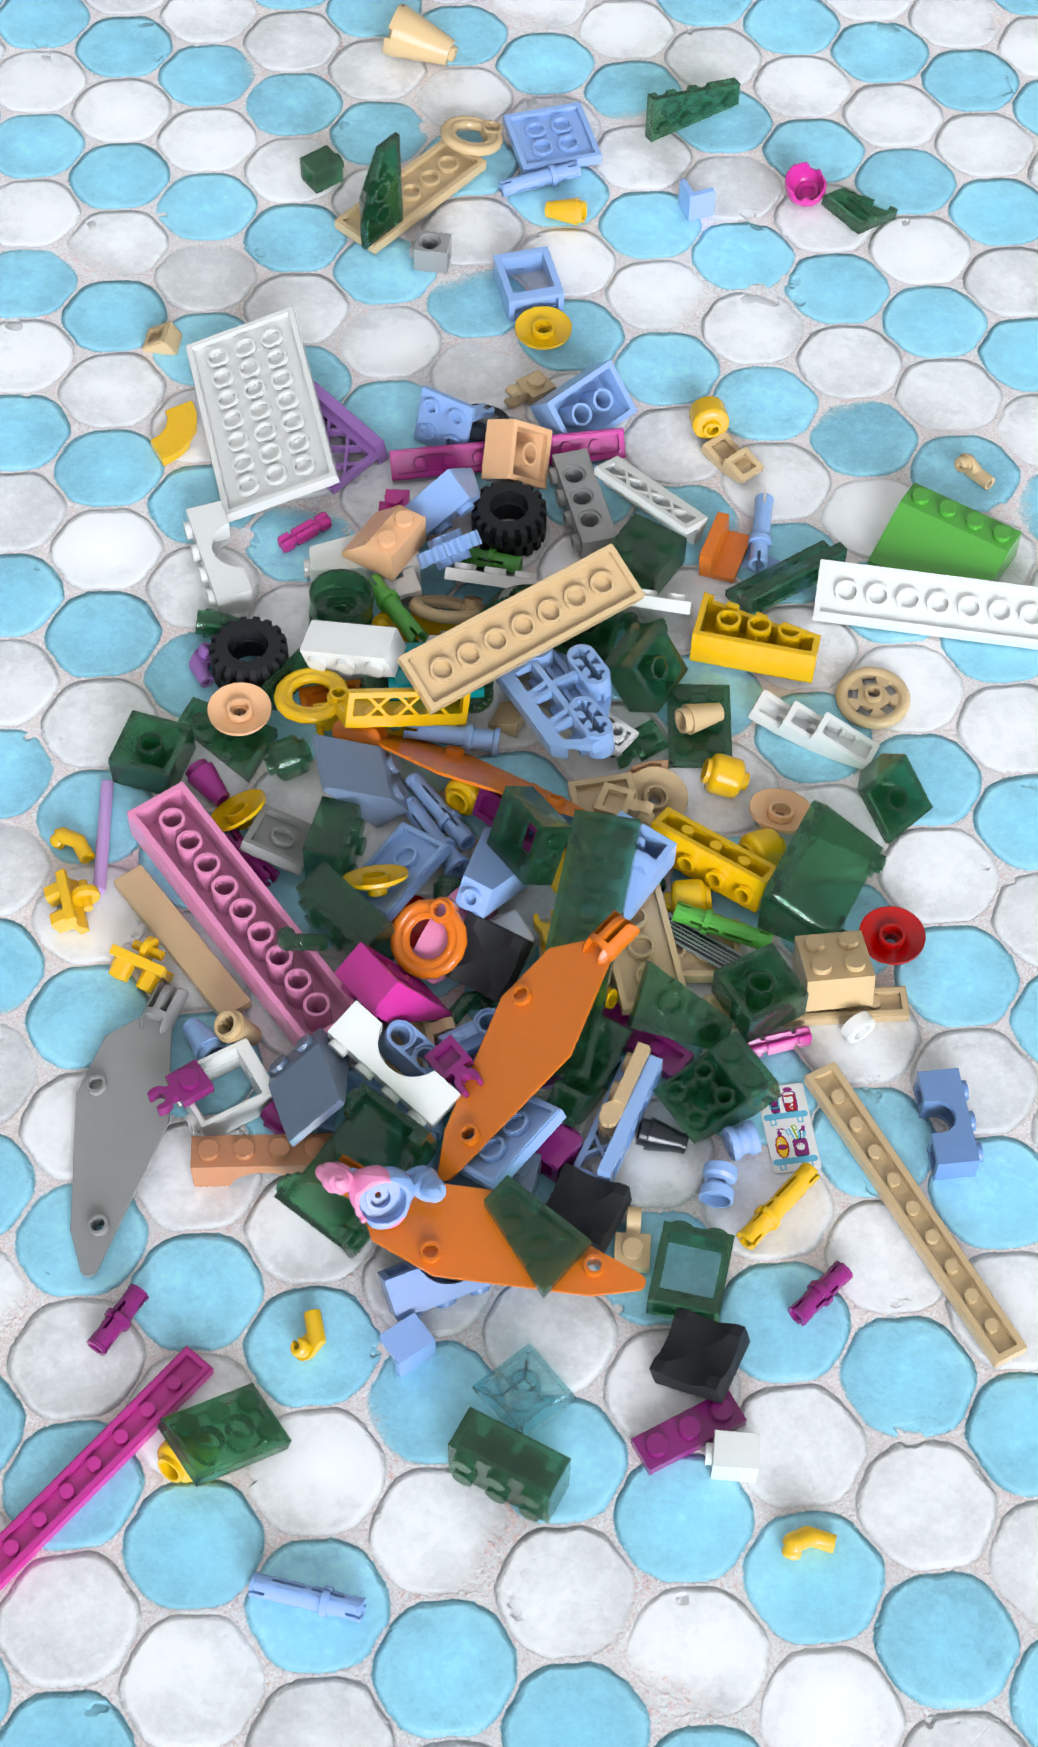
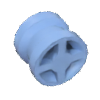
[722,1120,761,1161]

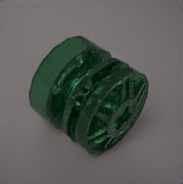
[308,569,374,628]

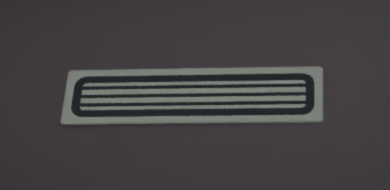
[667,912,751,979]

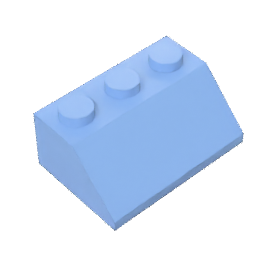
[530,360,637,434]

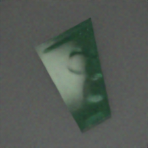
[178,697,278,783]
[627,960,734,1054]
[484,1175,591,1298]

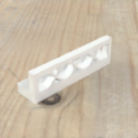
[593,456,708,545]

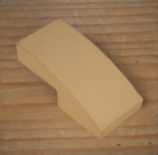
[700,432,765,484]

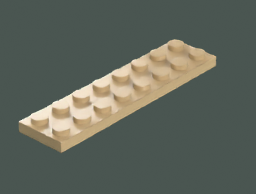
[397,543,645,715]
[567,772,689,1016]

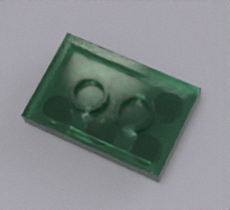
[666,684,732,768]
[157,1383,292,1487]

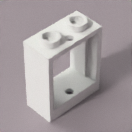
[176,1038,273,1136]

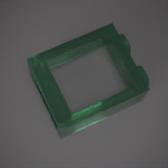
[486,786,572,885]
[646,1220,735,1322]

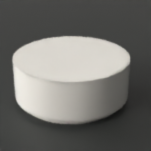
[841,1011,875,1043]

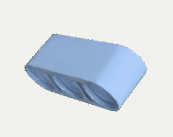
[378,1020,459,1092]

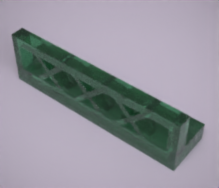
[725,540,848,615]

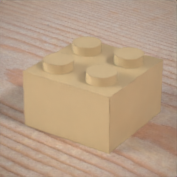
[793,930,876,1012]

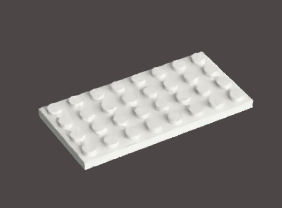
[185,306,340,522]

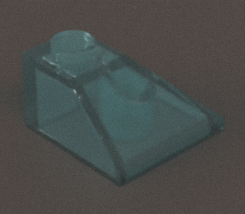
[472,1343,576,1444]

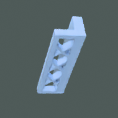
[573,1055,663,1182]

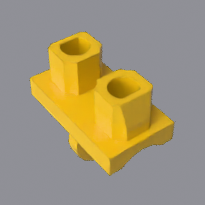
[43,868,100,934]
[108,935,174,995]

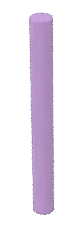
[93,780,114,895]

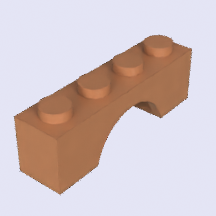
[190,1133,336,1187]

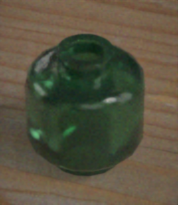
[264,735,314,781]

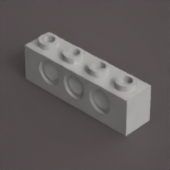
[548,448,618,559]

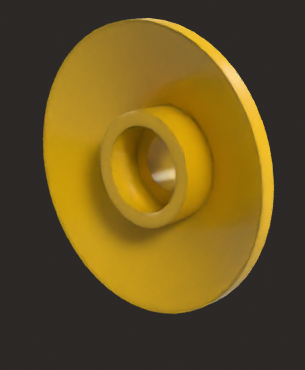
[515,306,572,350]
[210,789,266,832]
[342,864,409,897]

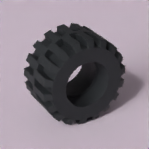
[471,479,547,557]
[209,616,290,695]

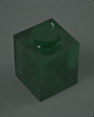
[300,145,344,194]

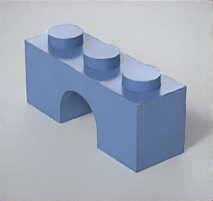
[913,1068,984,1181]

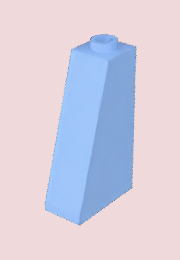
[455,826,543,919]

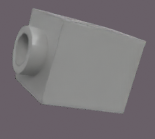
[409,230,452,274]

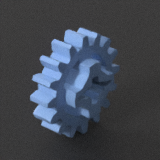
[416,528,482,570]

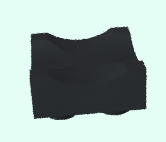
[444,912,534,1003]
[537,1163,632,1253]
[649,1307,750,1404]

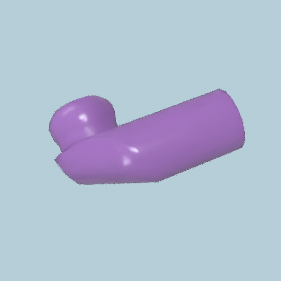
[189,642,214,688]

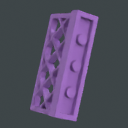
[313,380,389,495]

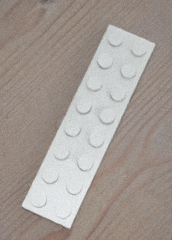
[812,559,1038,650]
[444,562,694,615]

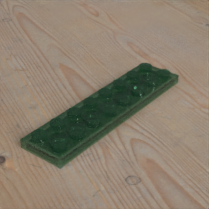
[544,809,642,1082]

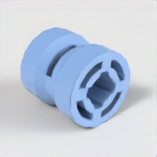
[698,1160,738,1208]

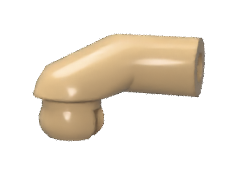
[954,453,995,490]

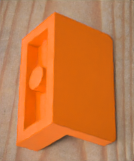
[699,512,750,583]

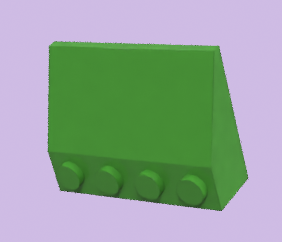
[868,482,1022,582]

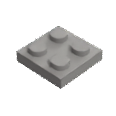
[239,804,324,876]

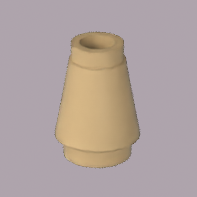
[675,702,724,735]
[214,1010,261,1046]

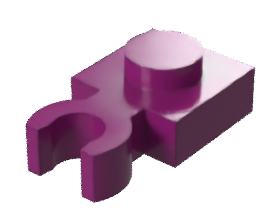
[424,1034,484,1098]
[147,1059,214,1116]

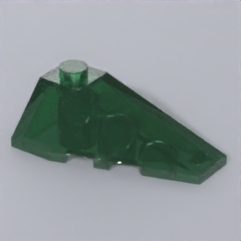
[359,132,403,250]

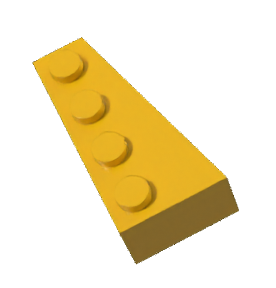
[690,592,821,683]

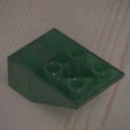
[653,1030,782,1144]

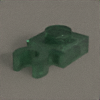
[610,719,669,769]

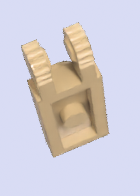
[598,1042,651,1139]

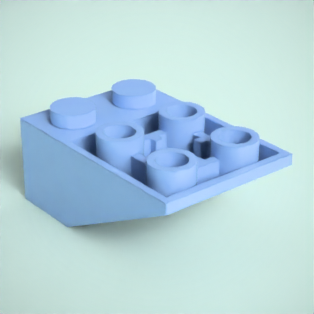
[563,811,677,924]

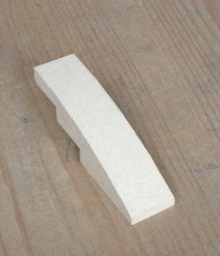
[747,689,880,771]

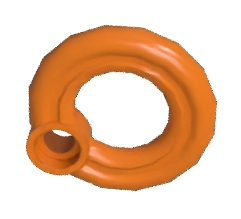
[390,897,467,979]

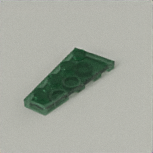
[645,77,741,142]

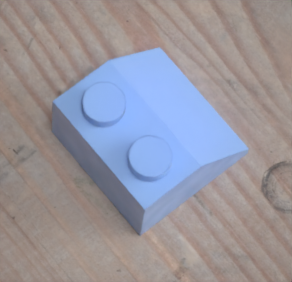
[404,468,481,536]

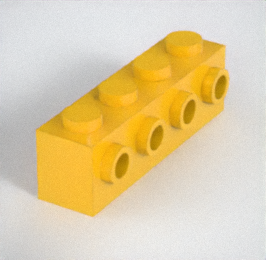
[650,807,780,913]

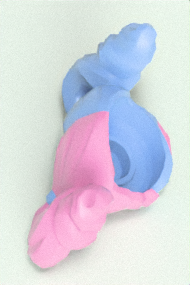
[314,1162,446,1230]

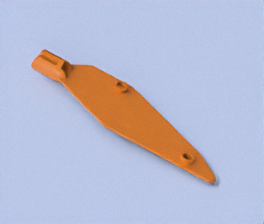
[332,720,597,822]
[438,910,640,1182]
[339,1154,646,1297]

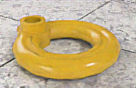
[273,667,348,724]

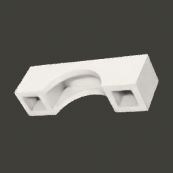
[183,501,255,618]
[327,1000,461,1130]

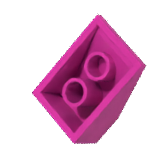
[334,942,453,1024]

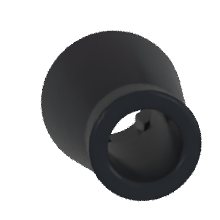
[635,1116,689,1154]

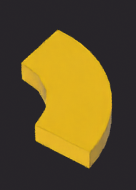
[150,400,198,466]

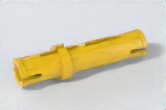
[736,1162,820,1250]

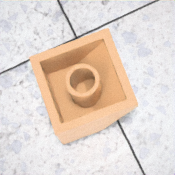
[481,419,552,489]
[342,505,426,581]

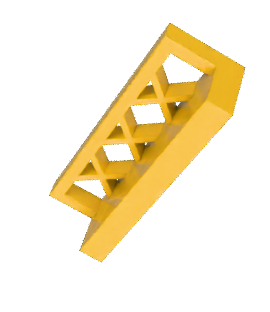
[336,687,471,728]

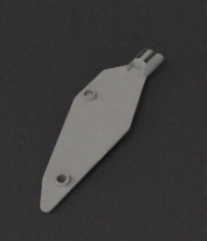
[70,982,189,1277]

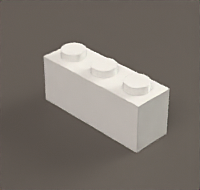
[299,620,406,677]

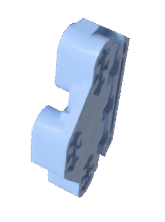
[495,644,615,759]

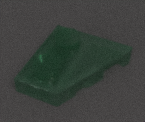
[821,187,898,234]

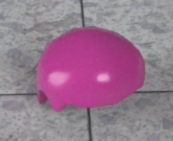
[785,162,827,207]

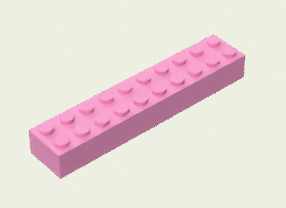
[127,781,356,1047]

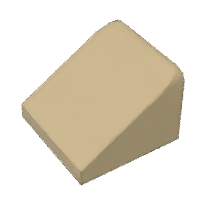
[142,321,182,355]
[488,701,526,738]

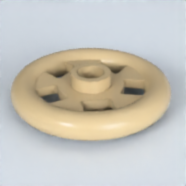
[835,667,910,729]

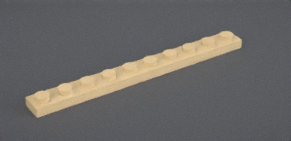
[804,1062,1027,1369]

